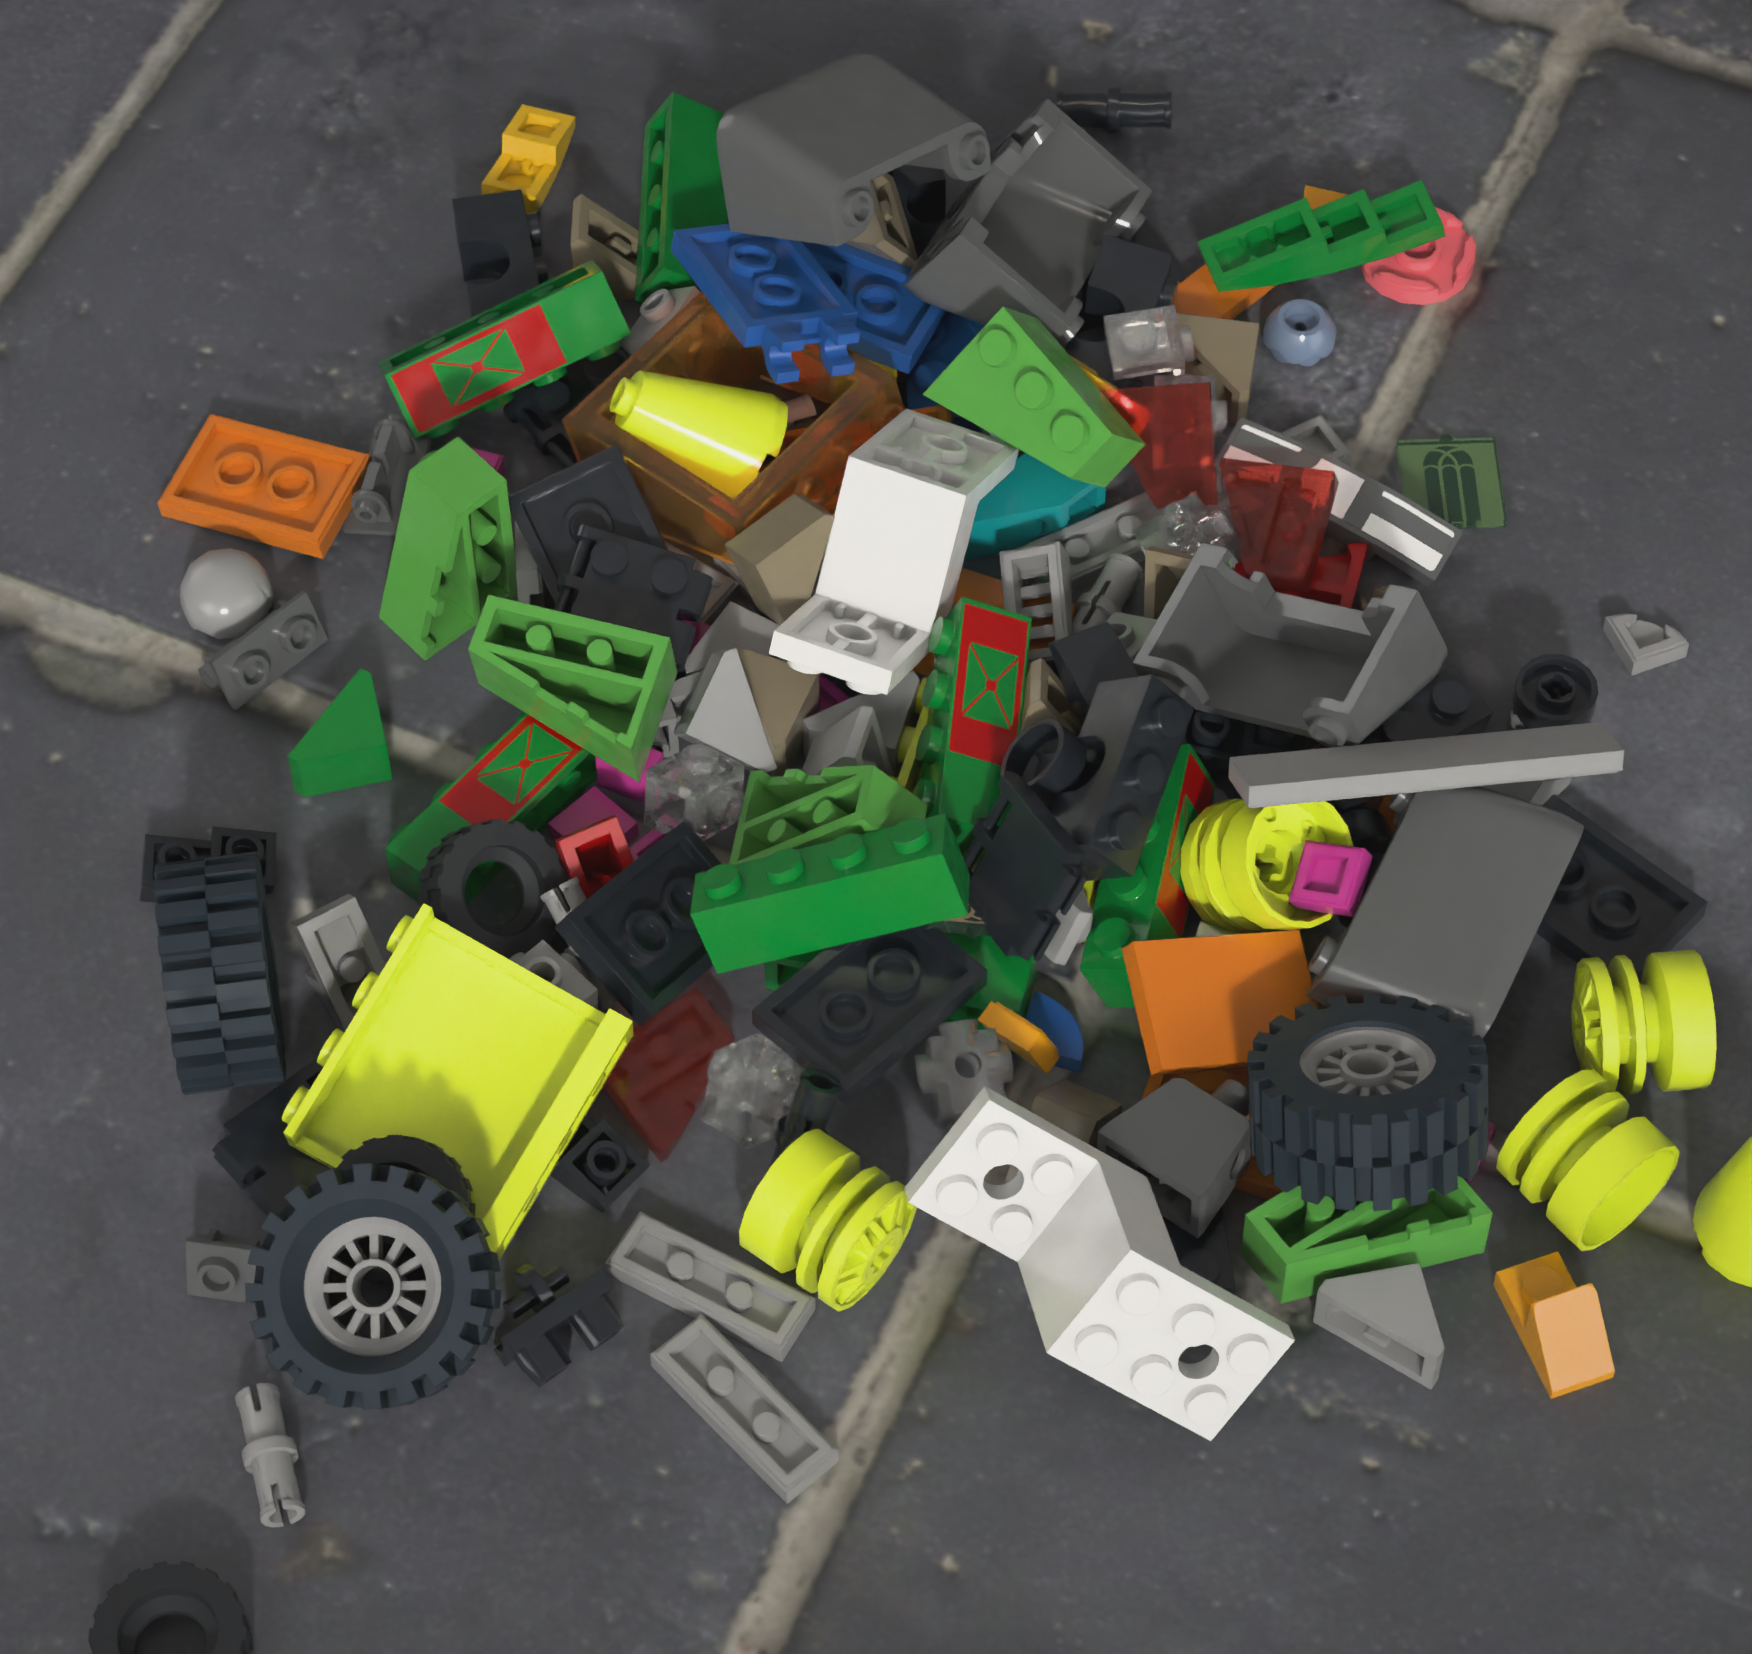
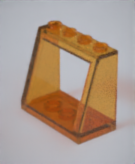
[562,291,905,565]

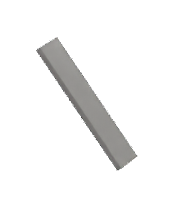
[1016,415,1353,597]
[1228,722,1624,808]

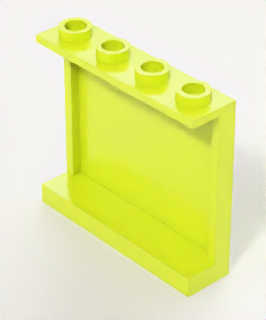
[282,903,634,1261]

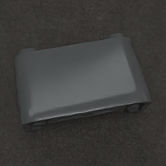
[716,53,992,247]
[903,98,1152,347]
[1133,543,1448,748]
[1306,786,1584,1039]

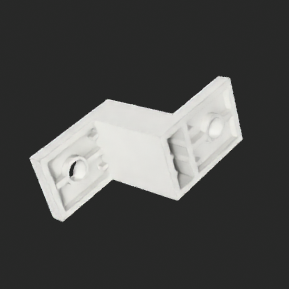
[769,409,1019,695]
[904,1086,1295,1441]

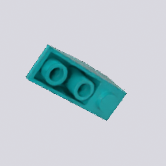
[964,451,1106,561]

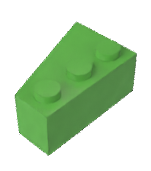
[922,306,1146,488]
[379,437,518,661]
[468,594,678,782]
[729,765,928,865]
[1240,1176,1493,1304]

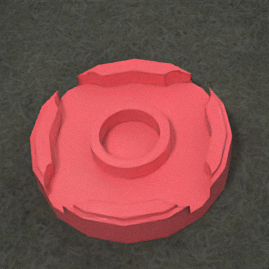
[1359,207,1476,305]

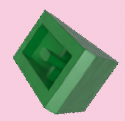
[287,668,393,797]

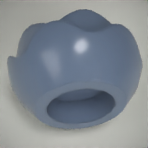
[1263,299,1337,367]

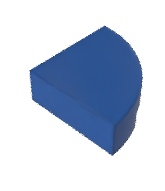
[1017,991,1083,1072]

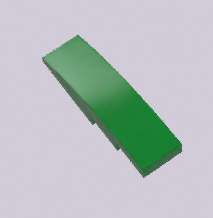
[1197,180,1445,292]

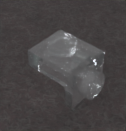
[1104,305,1195,384]

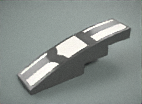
[1209,417,1463,587]

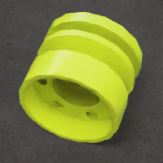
[1180,798,1354,934]
[1571,949,1717,1095]
[1496,1069,1680,1252]
[739,1129,917,1312]

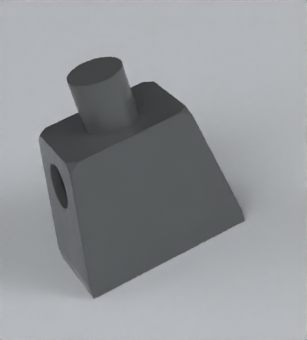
[1097,1078,1251,1238]

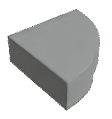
[1603,613,1689,676]

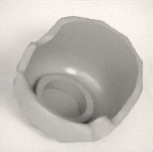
[180,547,274,639]

